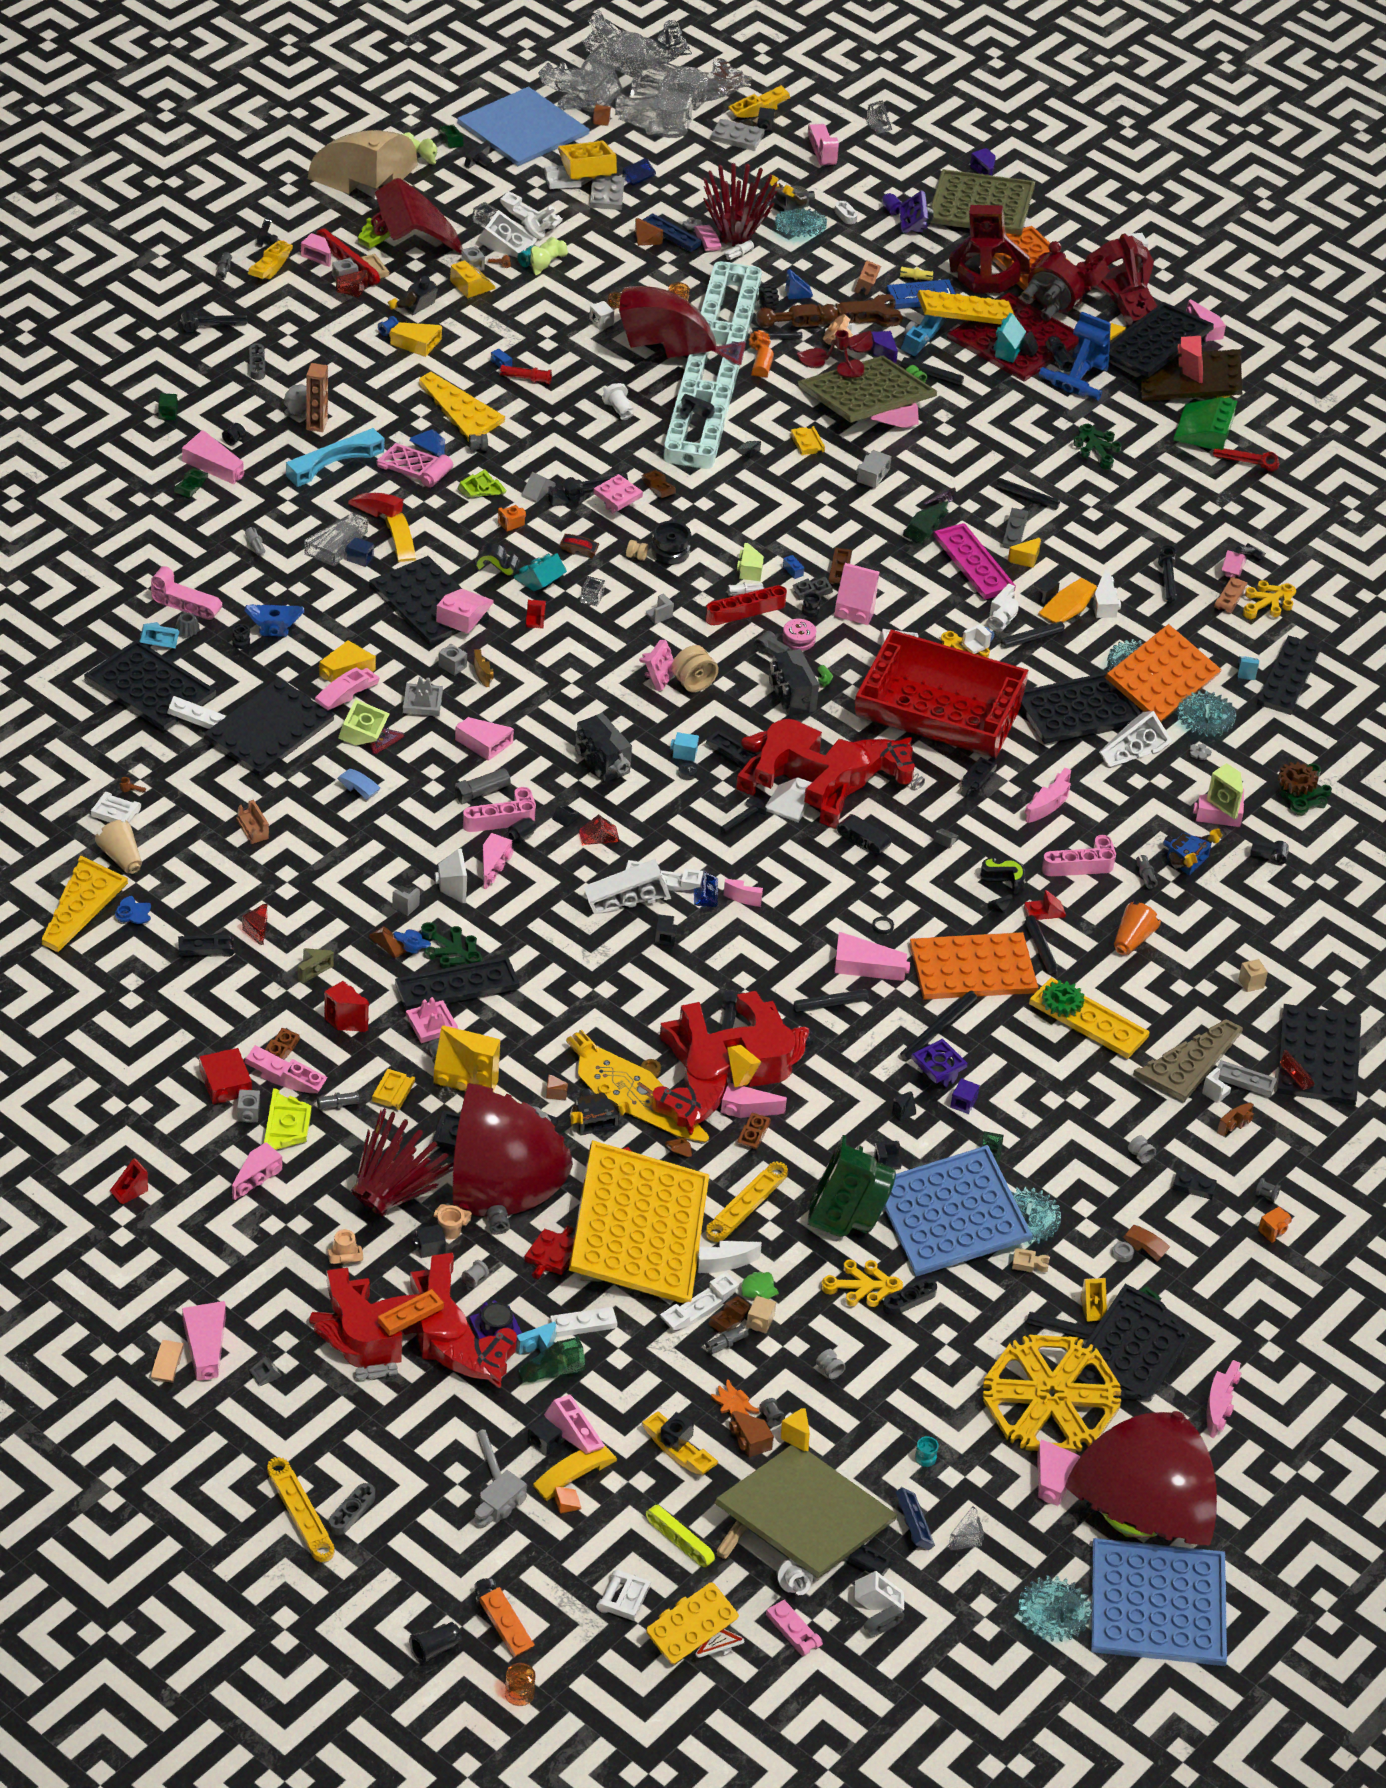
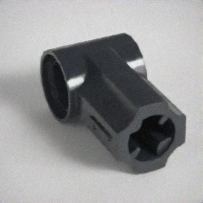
[1250,839,1289,865]

